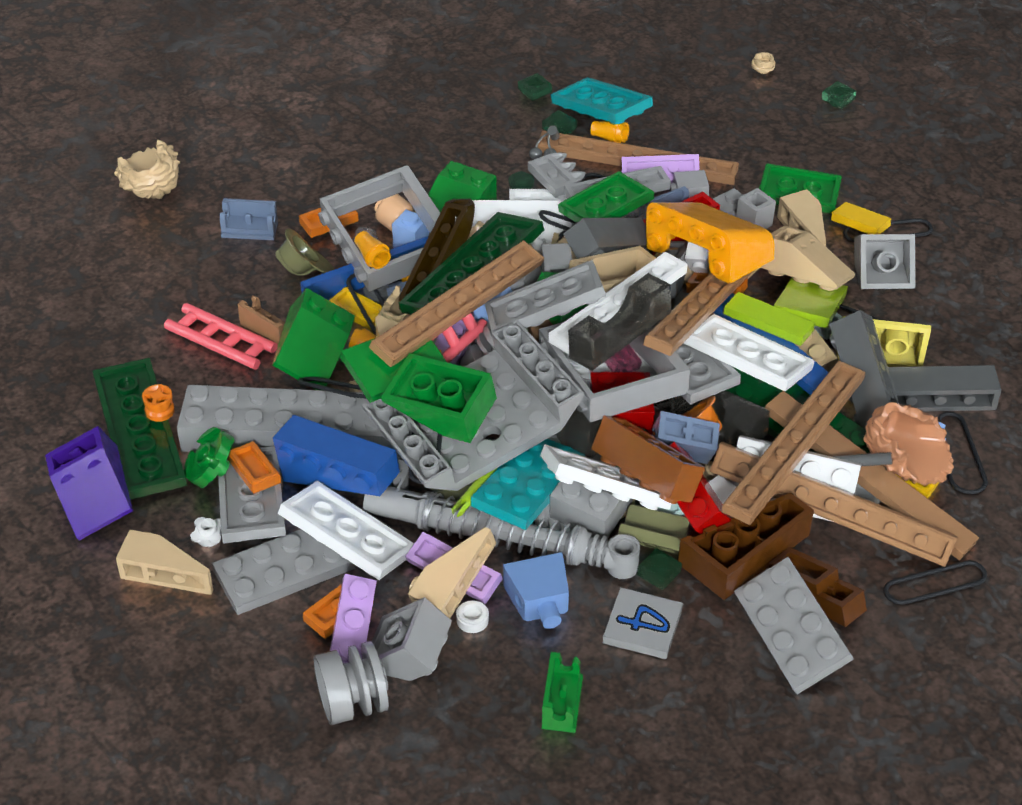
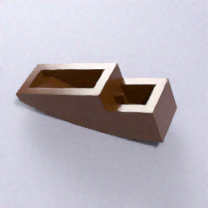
[768,547,867,627]

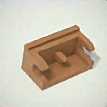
[237,295,285,347]

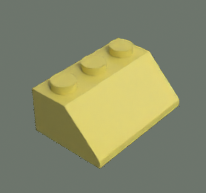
[836,316,931,367]

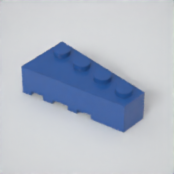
[273,415,400,496]

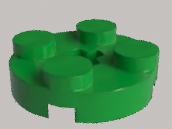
[184,427,234,489]

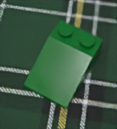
[428,161,497,234]
[272,288,355,391]
[381,353,497,443]

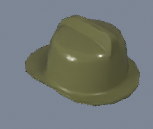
[275,228,335,276]

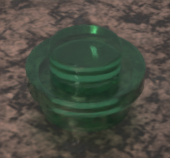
[508,171,534,189]

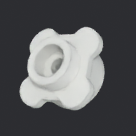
[190,517,222,547]

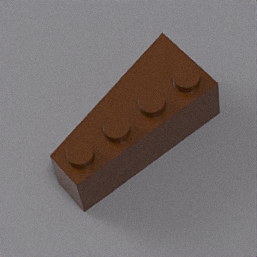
[678,493,814,600]

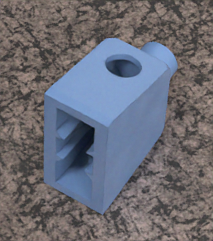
[503,552,569,629]

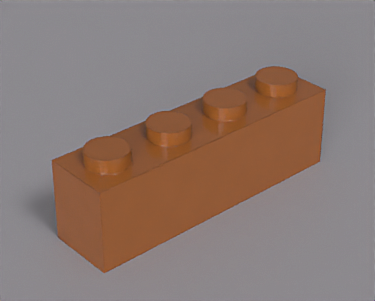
[591,415,705,504]

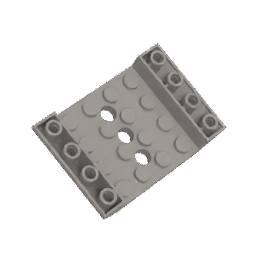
[362,320,584,491]

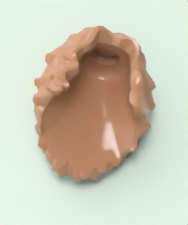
[863,402,954,486]

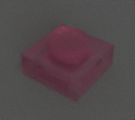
[600,341,642,372]

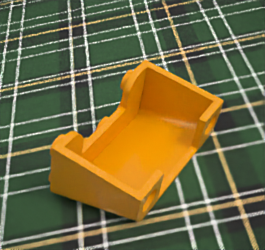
[646,202,775,284]

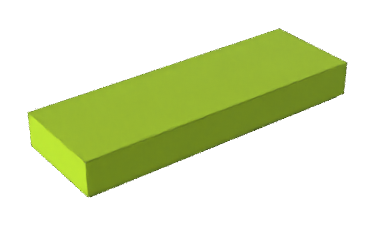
[724,292,815,346]

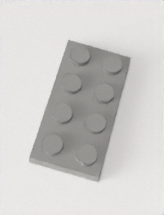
[485,259,606,333]
[625,317,741,405]
[218,446,286,543]
[212,529,355,615]
[734,557,854,694]

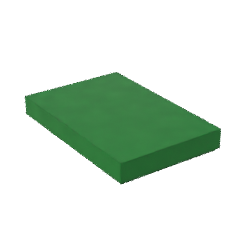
[759,164,842,214]
[558,171,654,223]
[340,338,447,403]

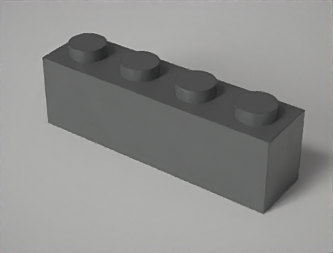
[563,217,649,259]
[829,310,899,430]
[888,365,1002,412]

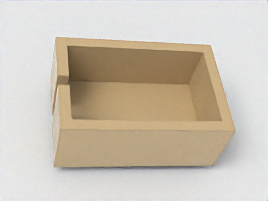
[569,246,670,307]

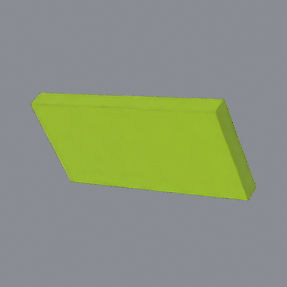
[774,277,848,328]

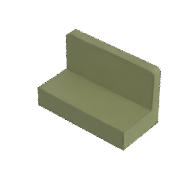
[618,505,690,555]

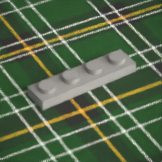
[564,166,671,199]

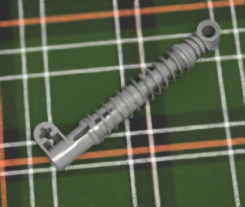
[363,459,640,579]

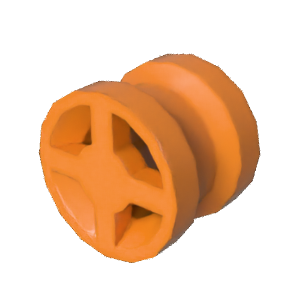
[142,384,175,422]

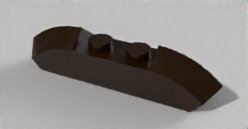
[399,199,475,314]

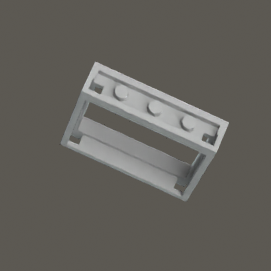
[318,165,440,292]
[539,307,690,422]

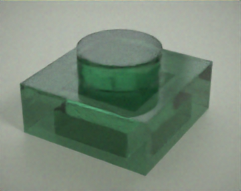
[518,73,552,101]
[821,81,857,109]
[542,110,577,134]
[637,548,682,590]

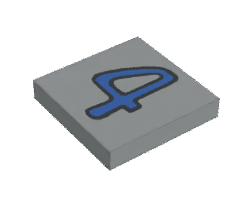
[603,587,683,659]

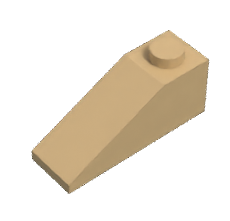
[777,189,826,247]
[408,527,496,619]
[116,530,213,595]

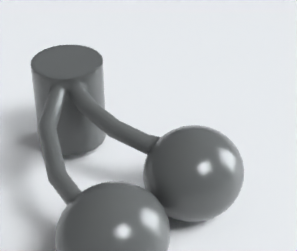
[529,126,560,160]

